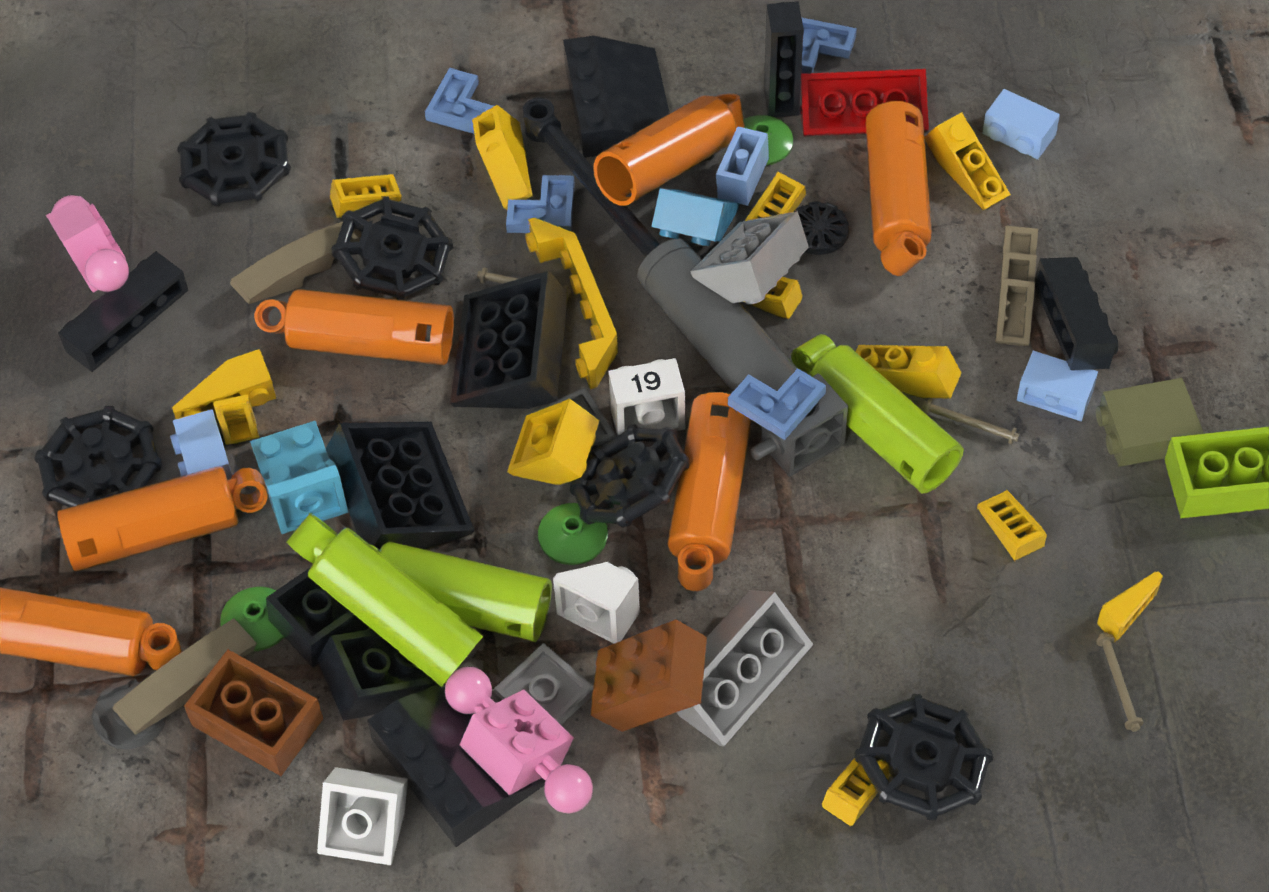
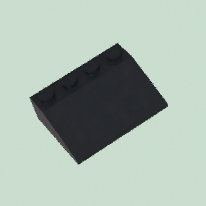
[563,36,670,158]
[450,270,568,409]
[326,421,474,550]
[367,682,546,847]

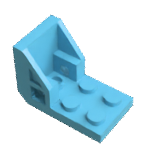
[250,421,349,534]

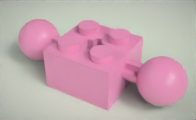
[46,195,129,292]
[445,667,593,813]

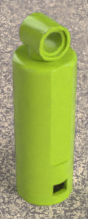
[791,334,964,494]
[287,513,483,687]
[371,542,552,642]

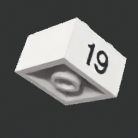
[608,358,685,436]

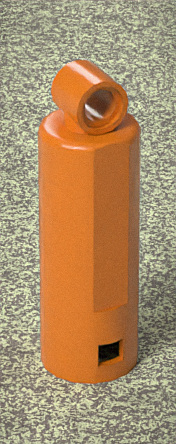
[594,94,745,206]
[866,101,932,276]
[254,289,454,365]
[667,392,752,591]
[57,466,268,572]
[0,587,182,676]

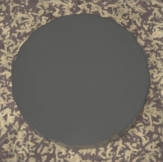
[91,679,166,749]

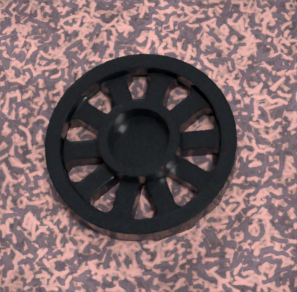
[794,201,849,255]

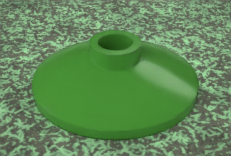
[744,115,793,166]
[538,503,608,565]
[220,587,284,651]

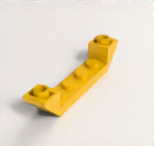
[525,218,618,390]

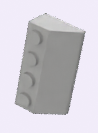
[690,211,809,305]
[676,590,813,747]

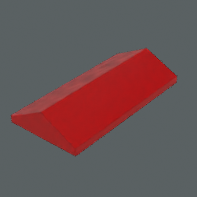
[801,69,929,136]

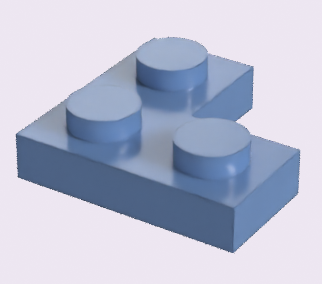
[801,18,857,74]
[425,68,494,134]
[506,175,575,233]
[728,368,826,440]

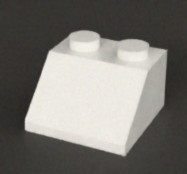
[553,562,640,644]
[317,767,408,865]

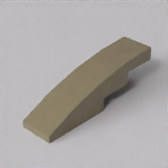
[230,221,360,304]
[995,226,1038,347]
[113,618,257,735]

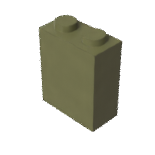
[1096,378,1204,467]

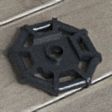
[177,112,291,207]
[331,196,453,300]
[34,406,162,508]
[570,424,690,528]
[855,694,993,820]

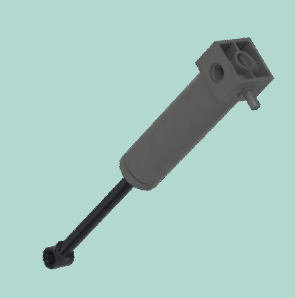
[523,98,848,477]

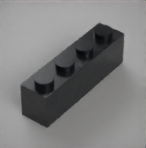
[764,1,804,117]
[58,251,189,372]
[1034,257,1118,370]

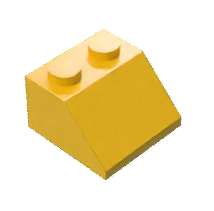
[507,399,600,485]

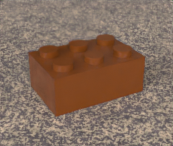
[590,619,707,732]
[184,649,324,776]

